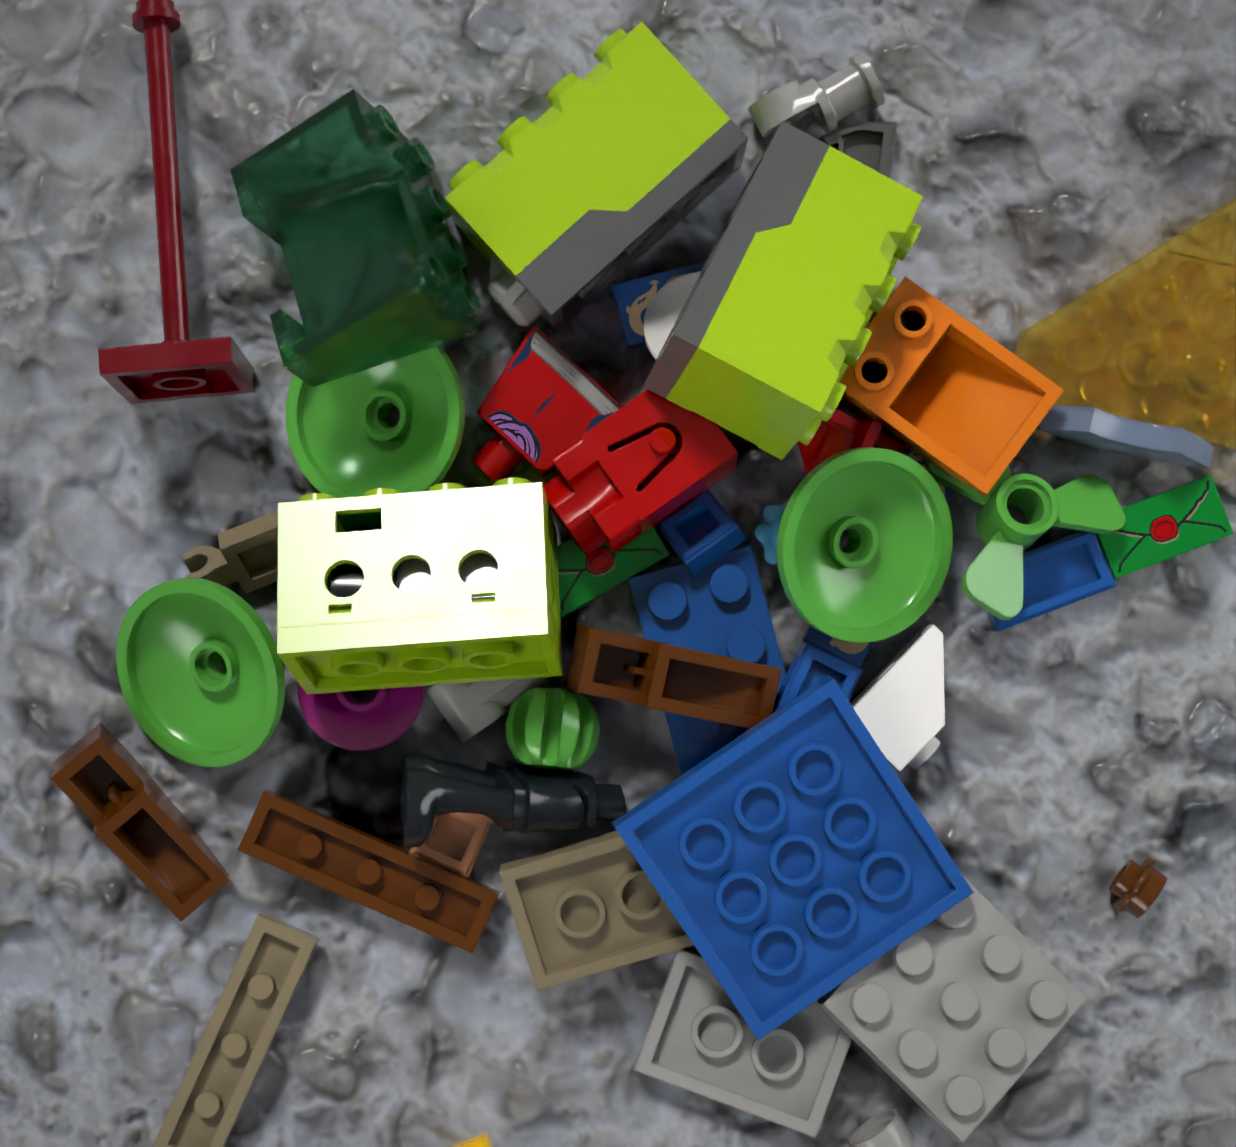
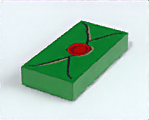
[1097,475,1234,579]
[557,527,669,619]

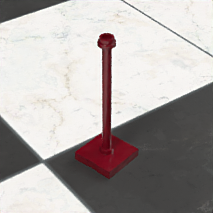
[98,0,256,404]

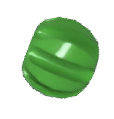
[505,688,600,771]

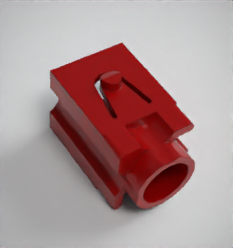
[543,389,738,556]

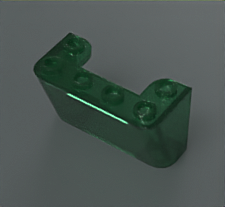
[230,89,484,387]

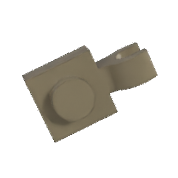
[182,510,278,594]

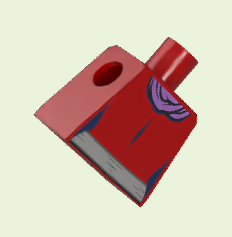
[471,326,622,483]

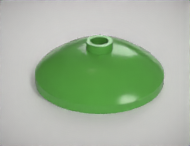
[286,317,465,498]
[777,447,953,643]
[116,577,285,767]

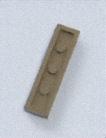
[152,912,320,1147]

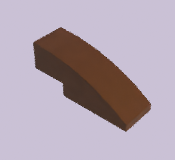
[564,624,782,729]
[50,722,230,921]

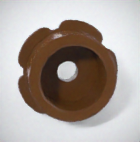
[1109,858,1167,918]

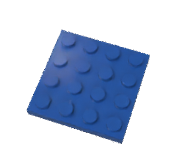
[612,675,974,1040]

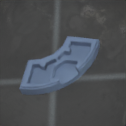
[1036,405,1214,468]

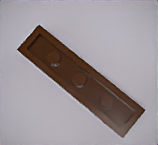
[238,790,500,954]

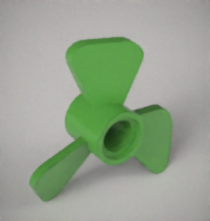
[925,459,1126,620]

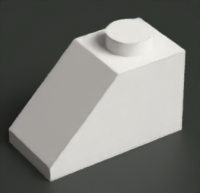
[850,624,945,771]

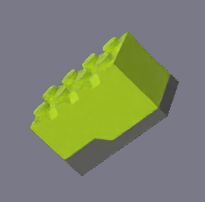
[445,21,748,334]
[643,120,923,460]

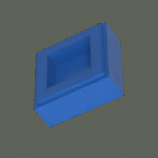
[657,489,746,576]

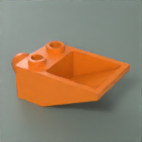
[840,276,1064,496]

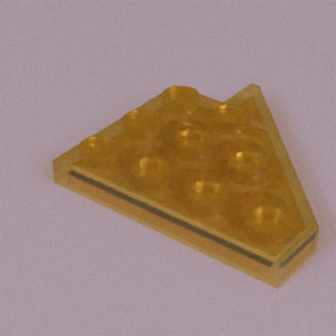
[1012,198,1236,451]

